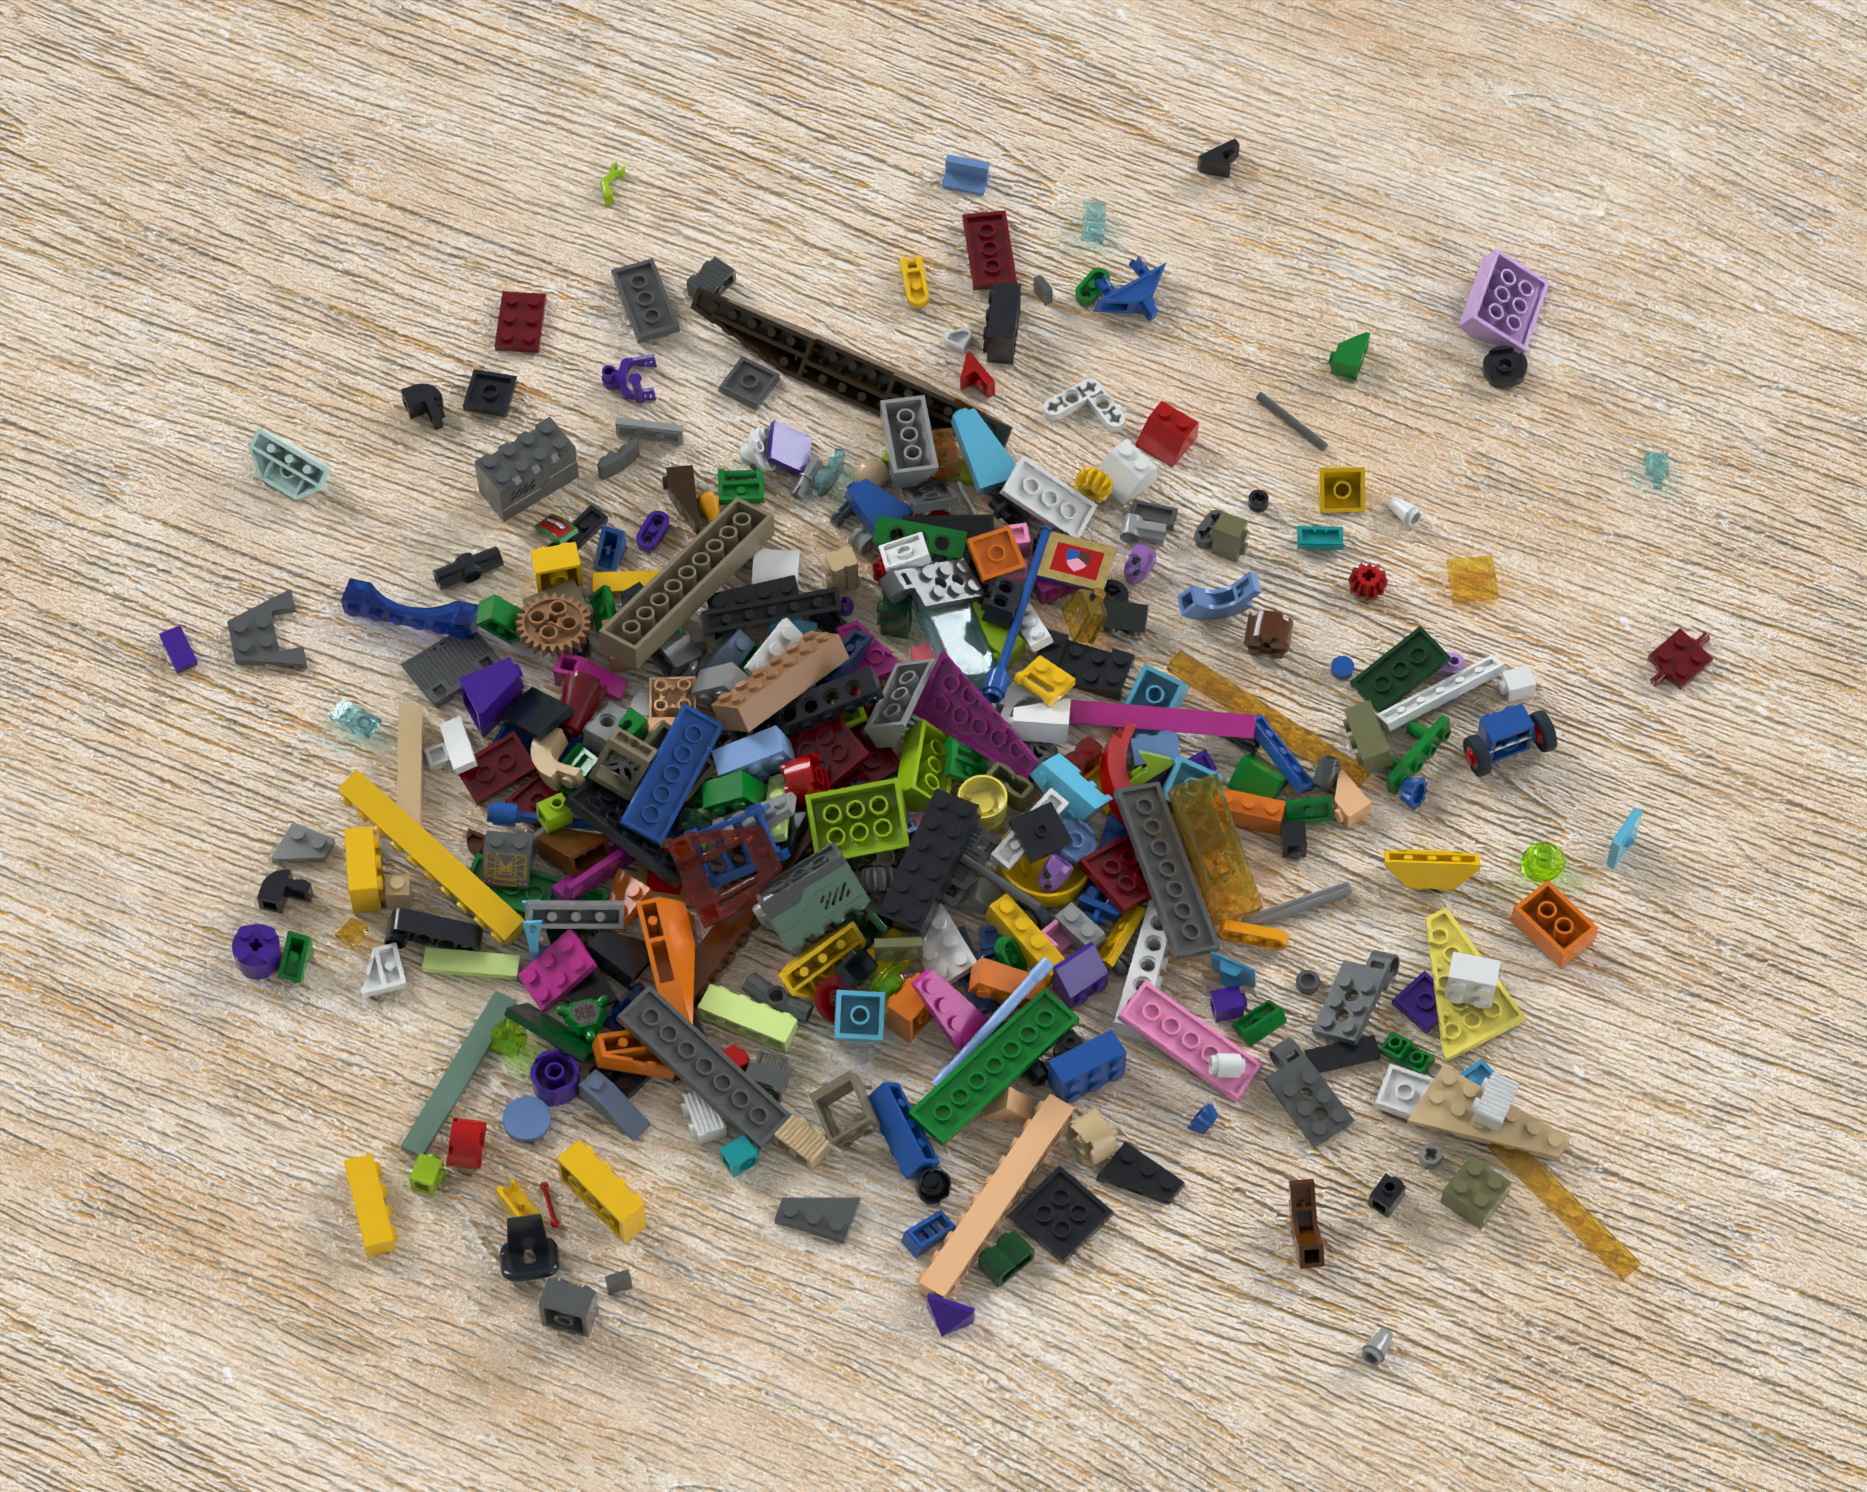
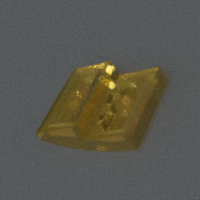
[1446,555,1499,603]

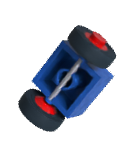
[1463,704,1557,777]

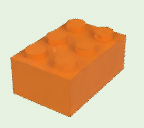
[1511,880,1598,969]

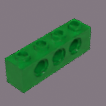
[872,515,967,561]

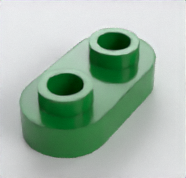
[1075,268,1110,306]
[995,936,1028,972]

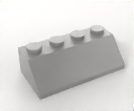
[880,395,939,489]
[864,658,936,749]

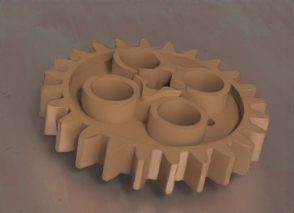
[516,593,591,658]

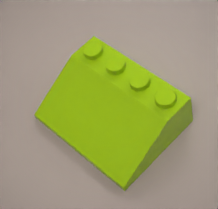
[805,778,910,859]

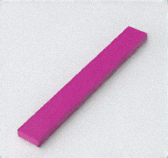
[1069,700,1256,739]

